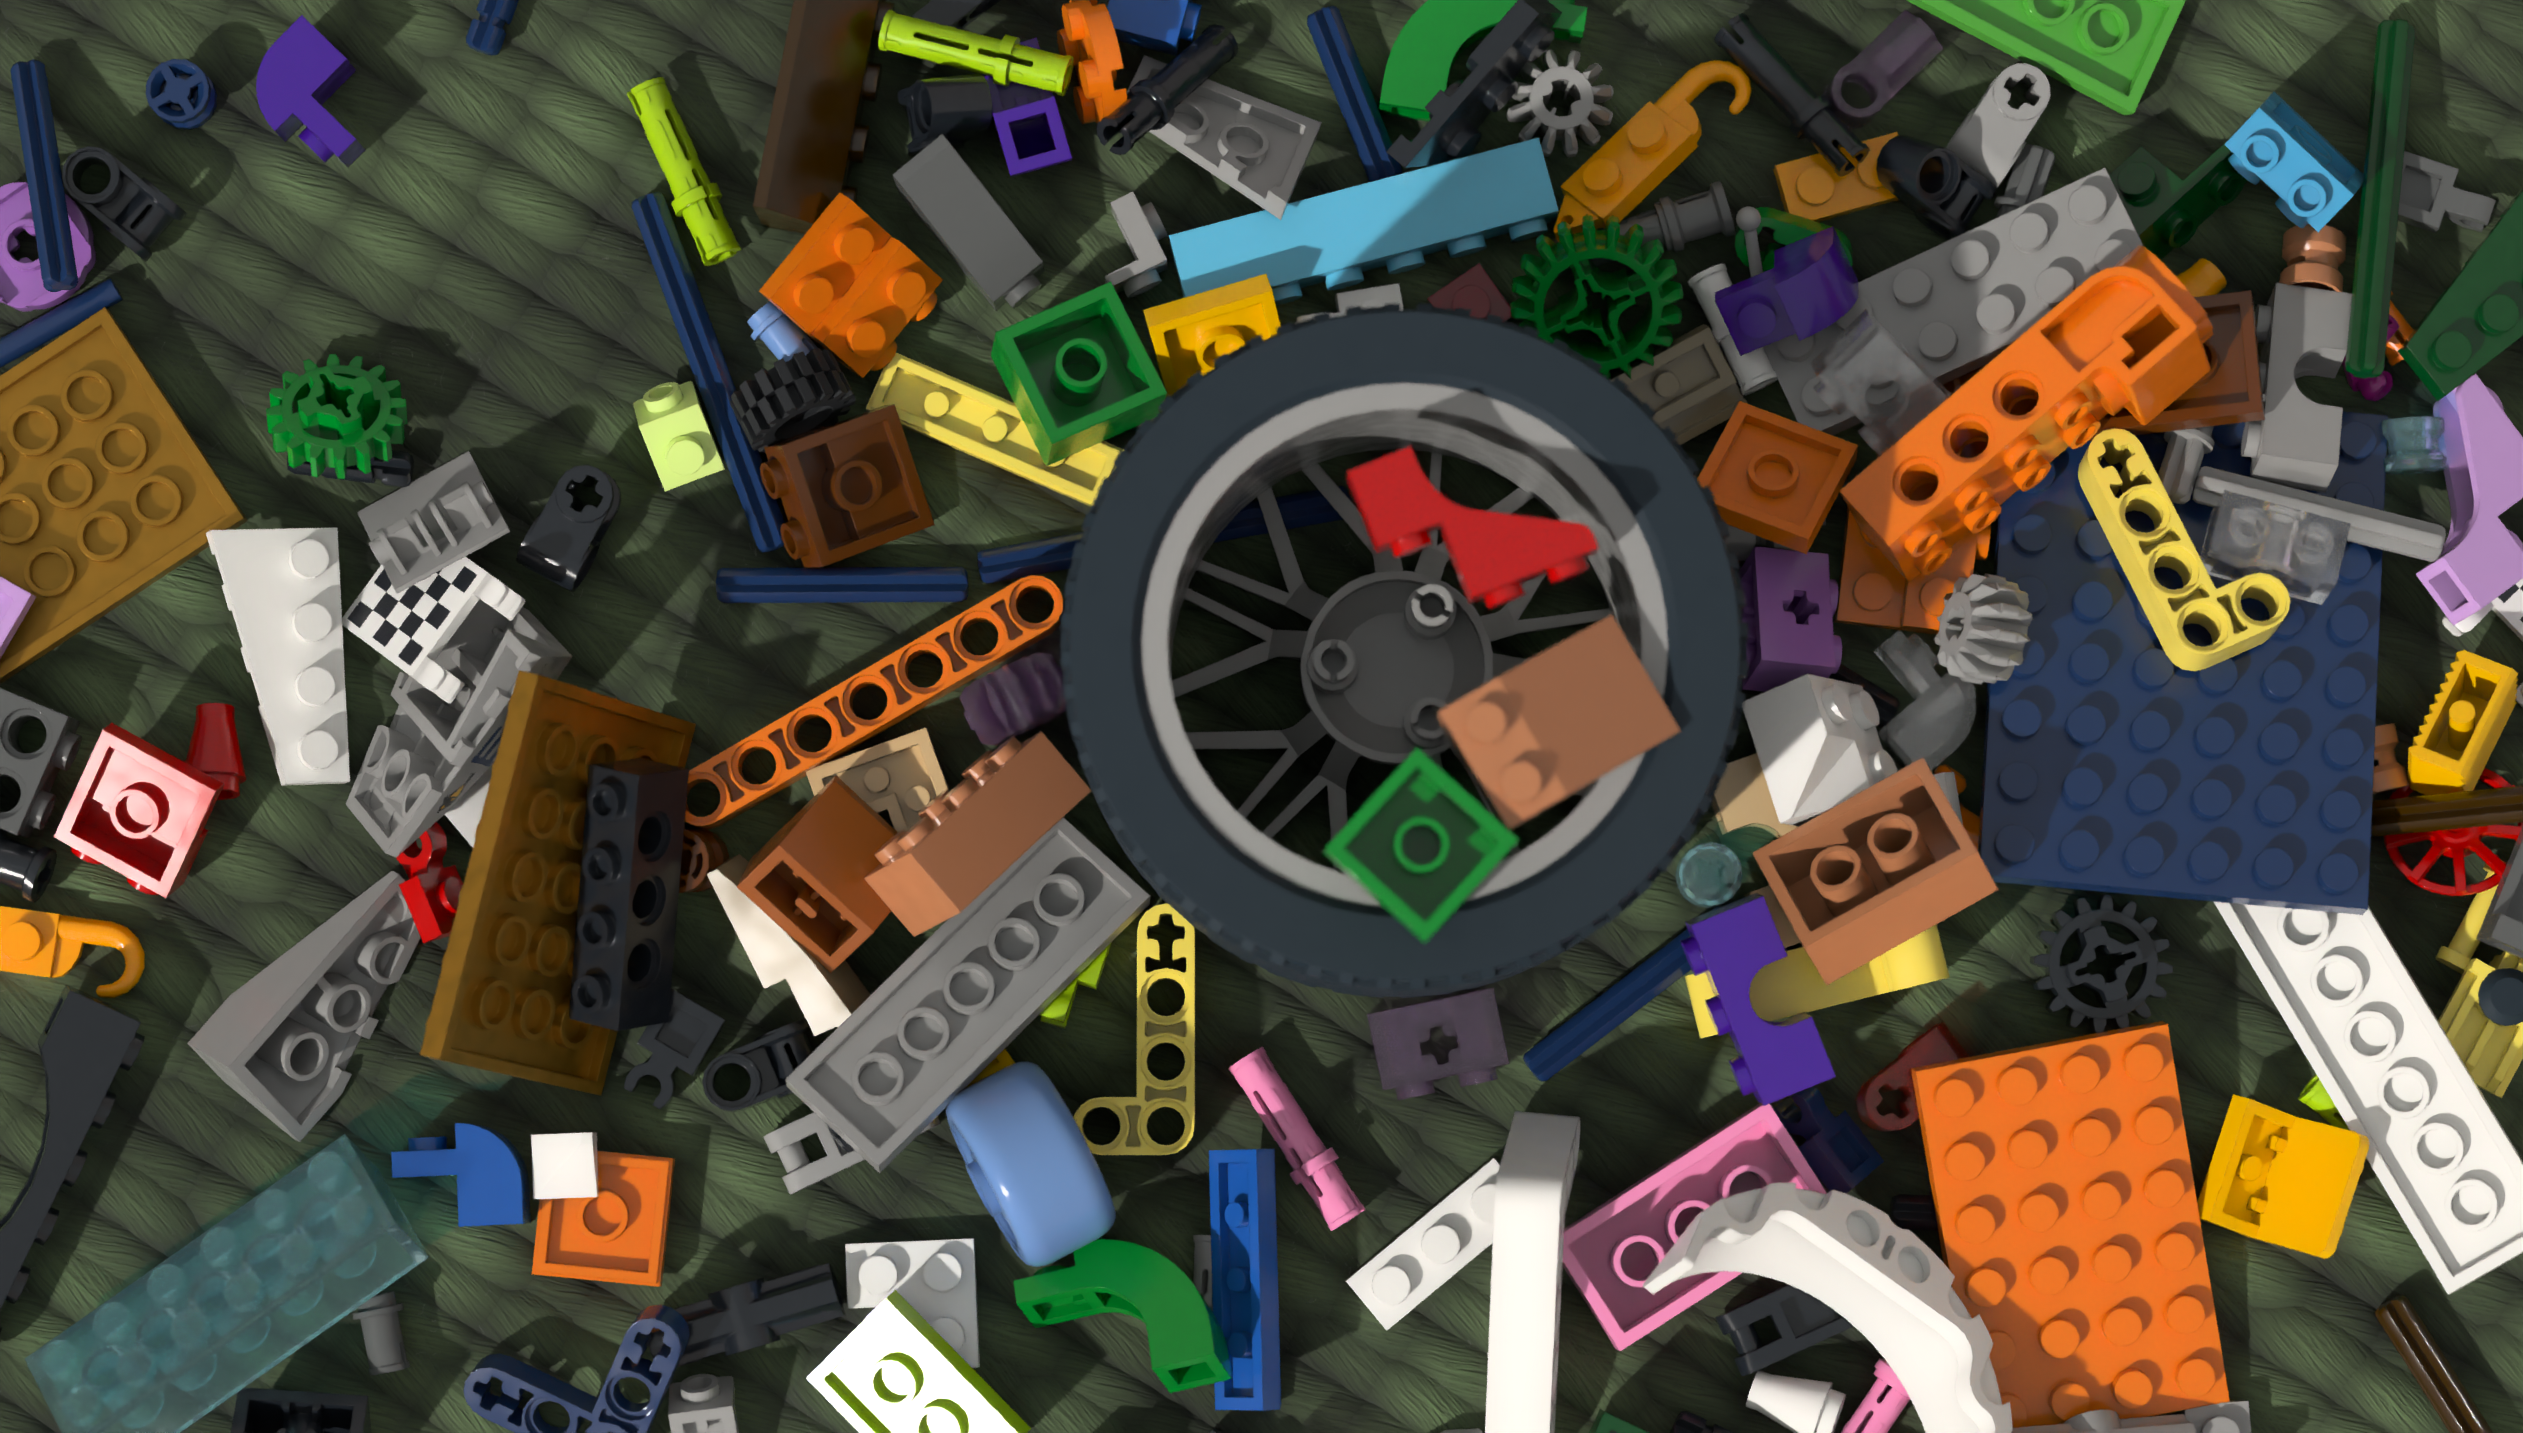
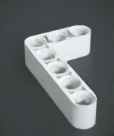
[1485,1111,1580,1433]

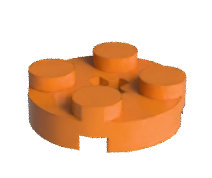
[1057,0,1127,124]

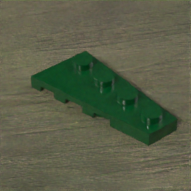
[2398,189,2523,401]

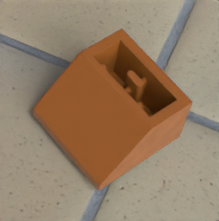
[736,776,898,973]

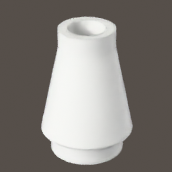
[1746,1370,1846,1433]

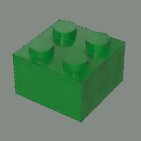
[991,282,1167,466]
[1323,748,1519,944]

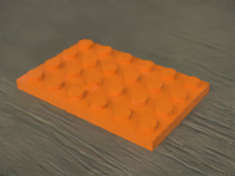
[1911,1021,2230,1428]

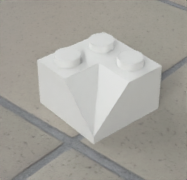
[1743,674,1897,826]

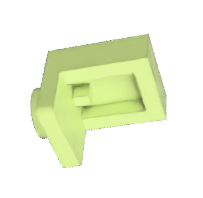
[633,381,725,491]

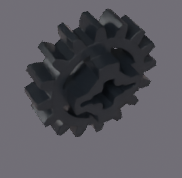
[2030,895,2173,1034]

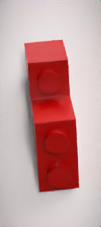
[1346,446,1599,609]

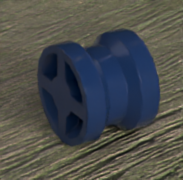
[146,59,217,130]

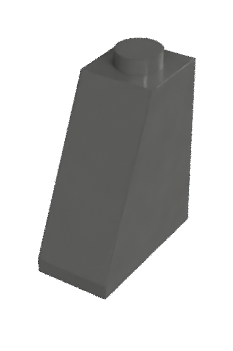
[893,134,1045,311]

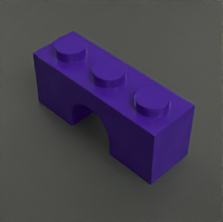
[1681,893,1836,1106]

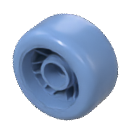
[946,1061,1116,1267]

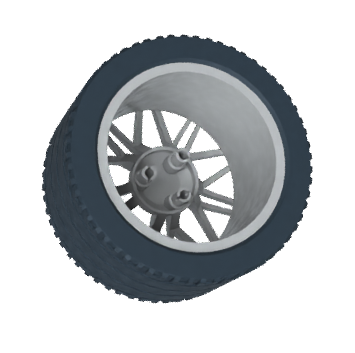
[1061,303,1749,998]

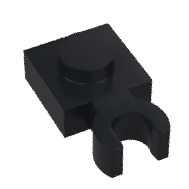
[624,988,727,1109]

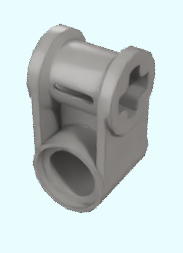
[1946,63,2050,188]

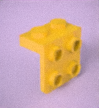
[2197,1094,2369,1259]

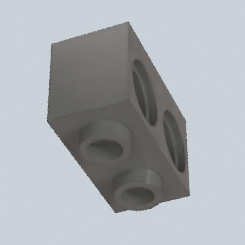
[0,688,82,838]

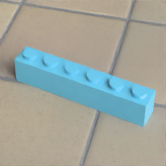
[1169,137,1559,306]

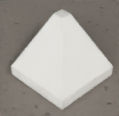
[531,1132,599,1199]

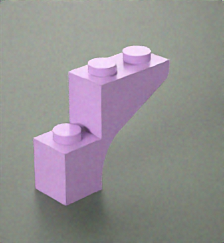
[2416,374,2523,626]

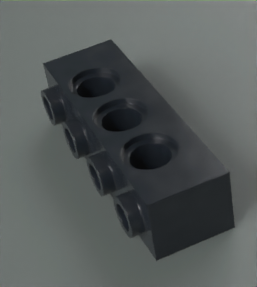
[569,758,689,1031]

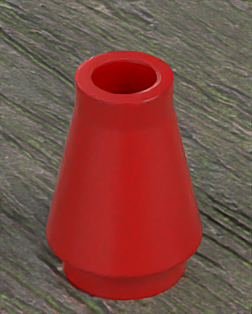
[185,703,246,800]

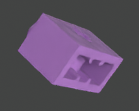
[1738,547,1842,692]

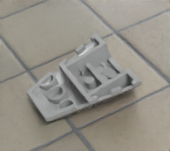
[346,599,572,858]

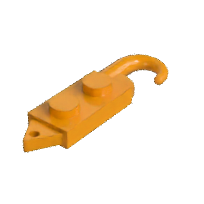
[1553,60,1751,242]
[0,906,145,998]

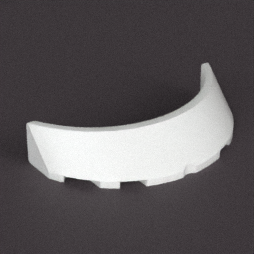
[1642,1183,2013,1433]

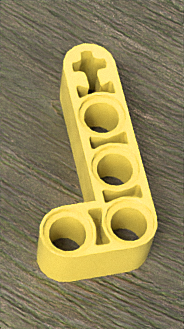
[2078,428,2290,671]
[1074,903,1195,1155]
[1685,924,1950,1039]

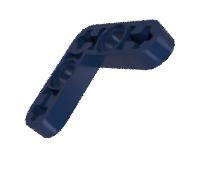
[463,1305,690,1433]

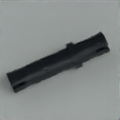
[1714,13,1870,177]
[1097,24,1238,155]

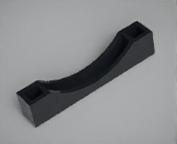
[0,984,145,1334]

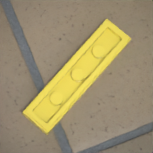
[866,353,1124,506]

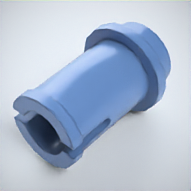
[747,301,822,362]

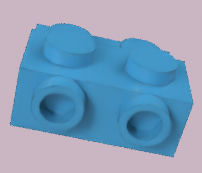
[2224,92,2363,232]

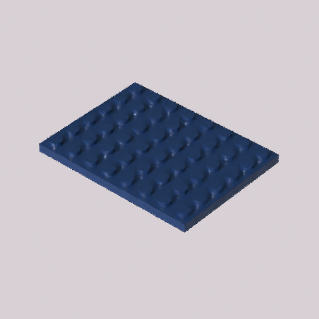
[1978,412,2388,915]

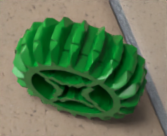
[1510,214,1683,379]

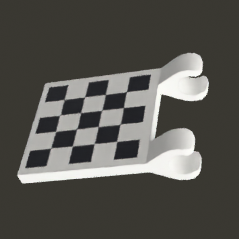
[342,557,525,704]

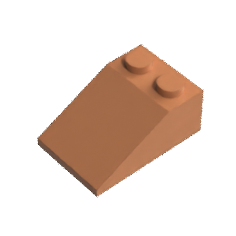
[1436,614,1681,831]

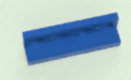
[1209,1149,1281,1411]

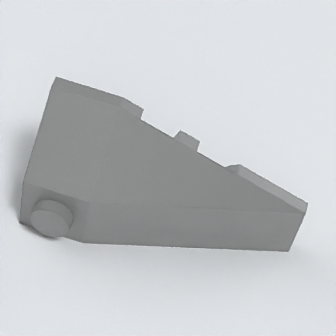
[187,871,421,1142]

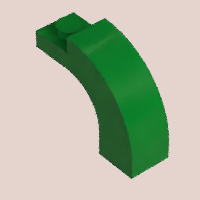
[1379,0,1588,121]
[1014,1239,1232,1393]

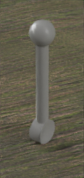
[1736,206,1763,277]

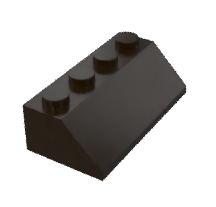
[753,0,894,234]

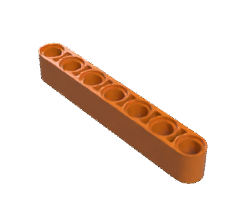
[685,575,1065,829]

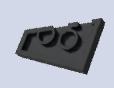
[1386,0,1562,168]

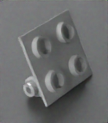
[357,451,510,594]

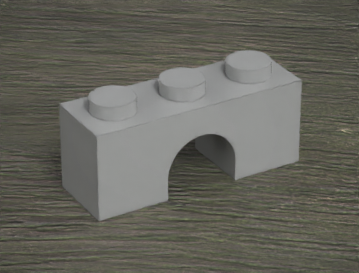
[2241,283,2352,492]

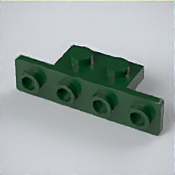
[2109,142,2248,260]

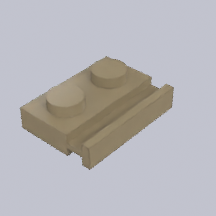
[1610,324,1748,445]

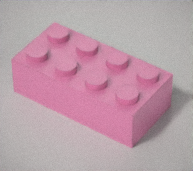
[1563,1103,1827,1351]

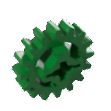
[266,354,408,479]

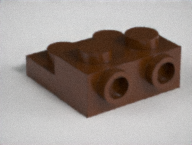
[760,404,935,568]

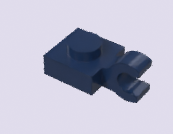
[1773,1086,1884,1194]

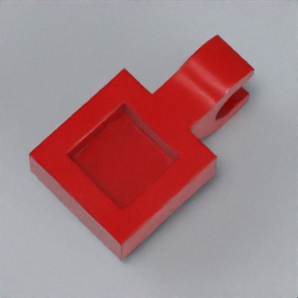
[396,822,464,944]

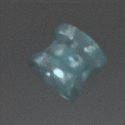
[2380,416,2447,475]
[1675,842,1743,908]

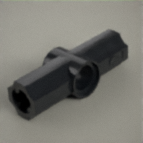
[649,1263,845,1367]

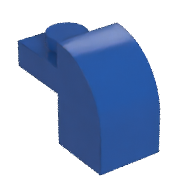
[391,1123,531,1227]

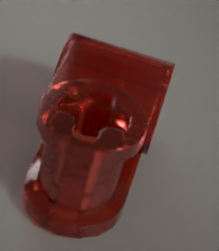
[1856,1021,1970,1132]

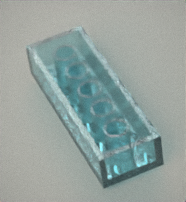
[25,1134,429,1433]

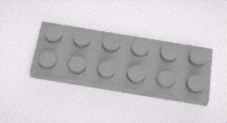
[1764,168,2143,435]
[786,817,1150,1173]

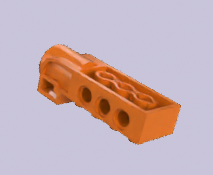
[1839,245,2214,583]

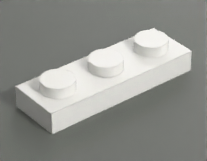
[1345,1158,1500,1331]

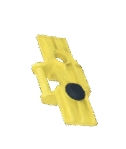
[2435,861,2523,1098]

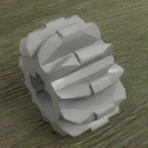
[1507,49,1614,158]
[1934,573,2033,684]

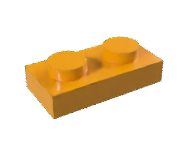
[1773,132,1899,222]

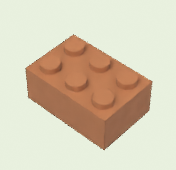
[864,731,1092,937]
[1752,757,1998,985]

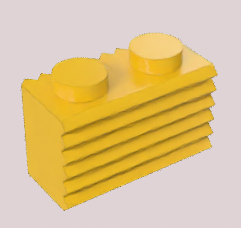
[2408,650,2518,795]

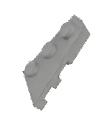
[1127,55,1321,220]

